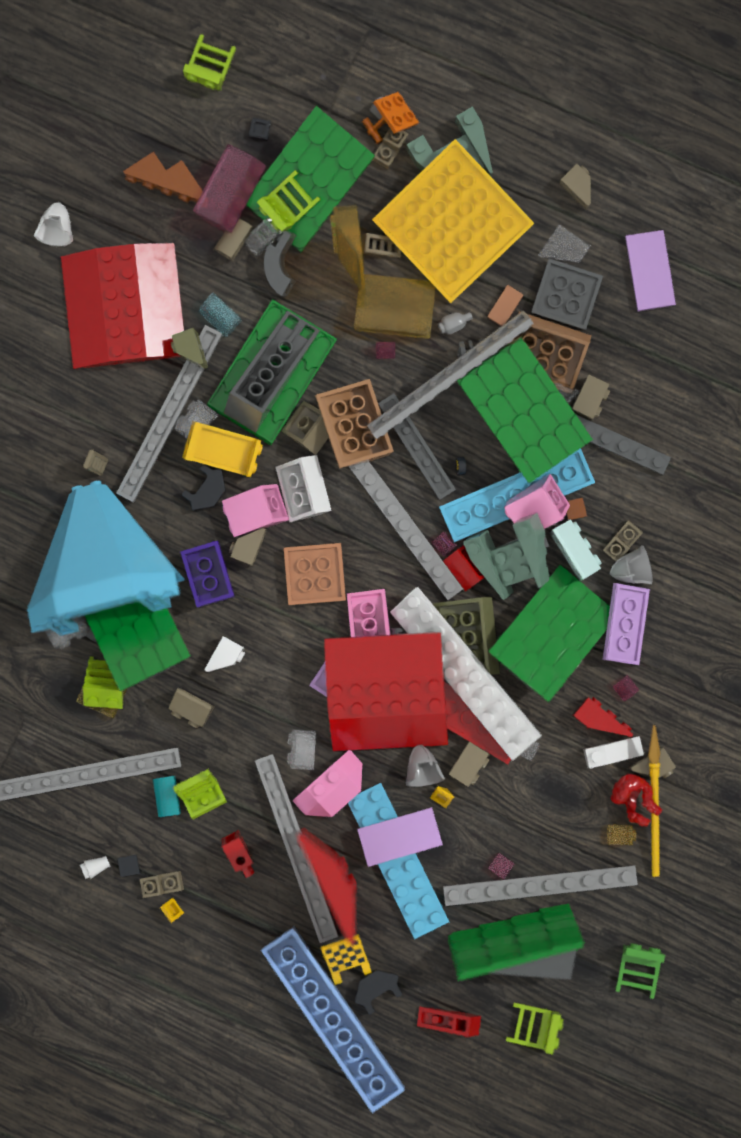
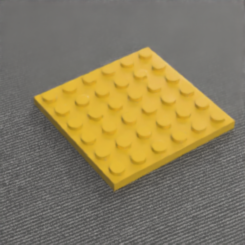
[372,139,534,303]

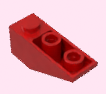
[572,697,633,737]

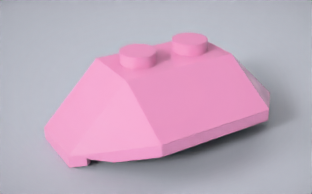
[293,750,362,817]

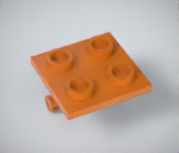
[362,92,419,144]

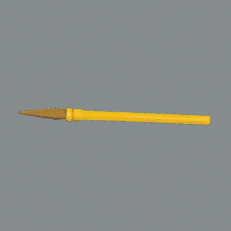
[648,725,661,877]

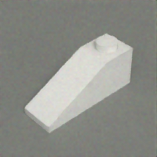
[583,736,644,768]

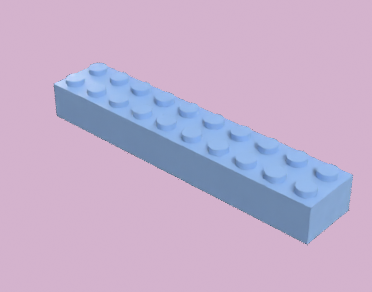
[261,926,405,1113]

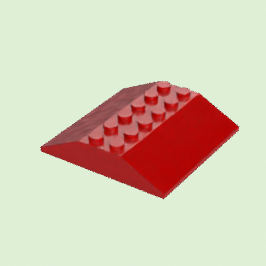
[61,243,184,369]
[325,632,448,751]
[297,828,357,946]

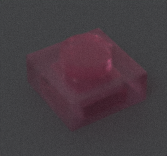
[488,852,515,879]

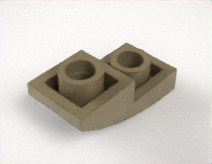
[373,128,408,169]
[603,520,643,561]
[140,871,184,898]

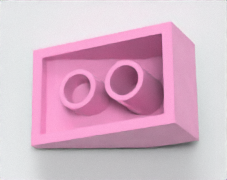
[347,589,391,637]

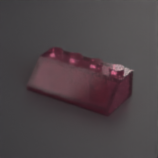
[193,144,266,233]

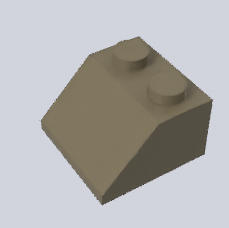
[282,401,329,455]
[168,688,214,729]

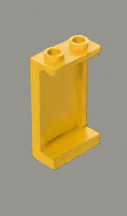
[182,421,262,477]

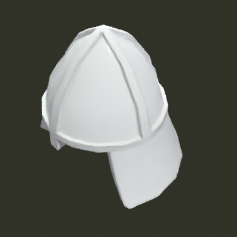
[34,202,73,246]

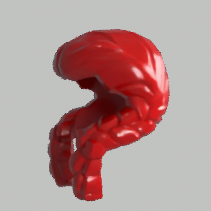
[611,774,662,827]

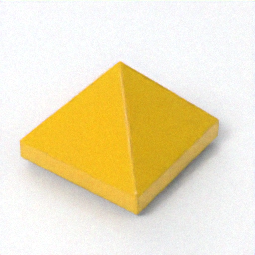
[430,786,454,808]
[160,898,184,923]

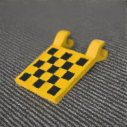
[321,935,372,985]

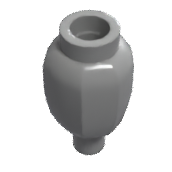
[438,312,473,334]

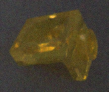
[607,824,636,845]

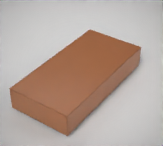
[487,285,523,327]

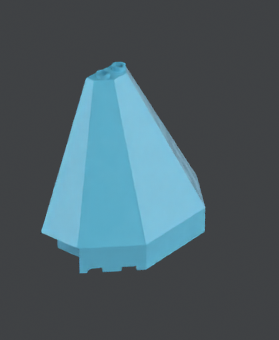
[27,481,185,636]

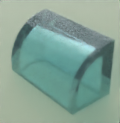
[199,293,242,338]

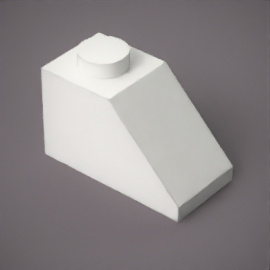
[205,636,245,672]

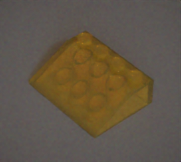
[330,205,366,292]
[354,274,435,338]

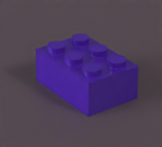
[181,541,235,608]

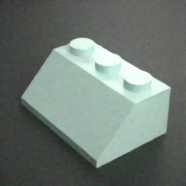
[550,520,601,581]

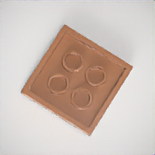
[284,543,346,605]

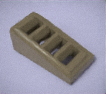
[361,233,401,258]
[83,450,108,476]

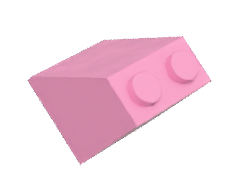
[504,474,570,529]
[222,484,289,537]

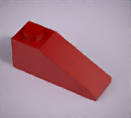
[417,1007,481,1037]

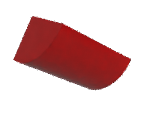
[443,545,485,592]

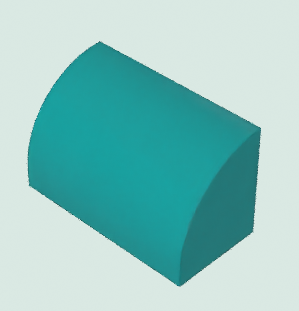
[152,775,181,817]

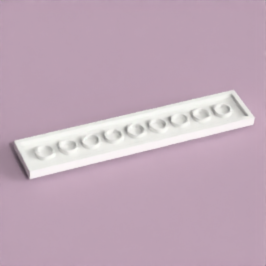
[390,587,541,760]

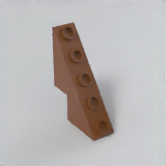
[123,152,211,209]

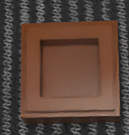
[566,498,587,521]

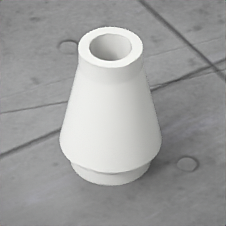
[80,856,110,879]

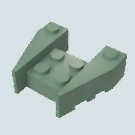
[406,106,493,177]
[463,513,549,600]

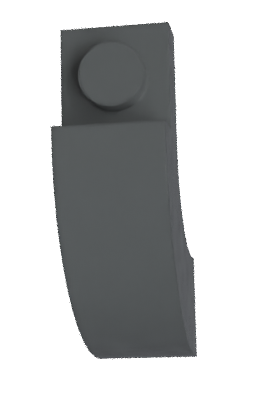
[264,231,297,296]

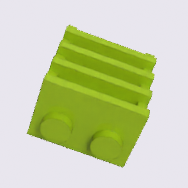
[183,34,236,91]
[257,170,321,231]
[83,657,123,709]
[173,769,227,819]
[506,1002,563,1054]

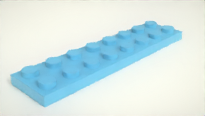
[439,448,595,542]
[348,783,449,939]

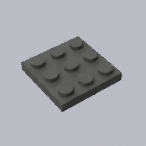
[531,259,603,331]

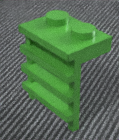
[615,943,665,999]

